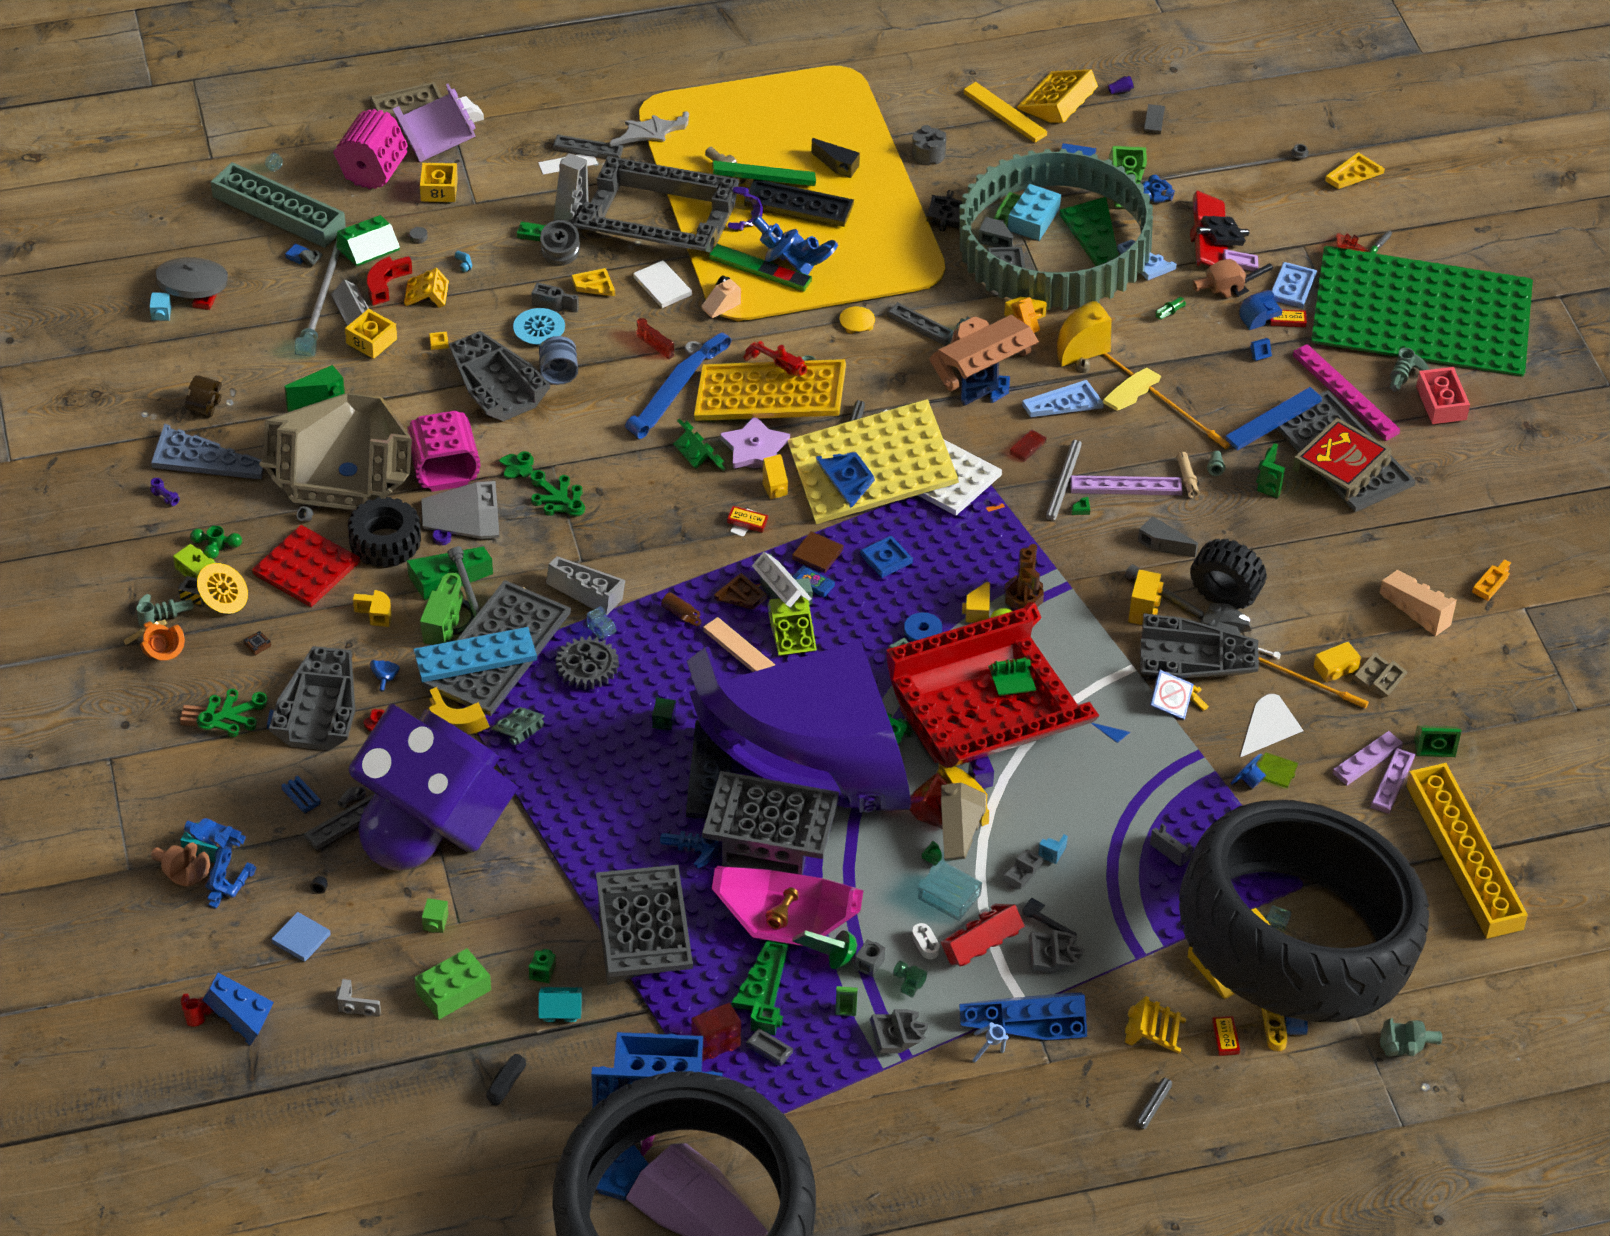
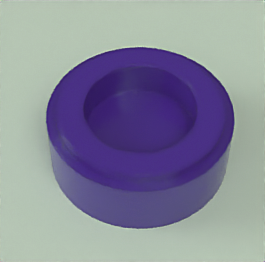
[432,530,451,545]

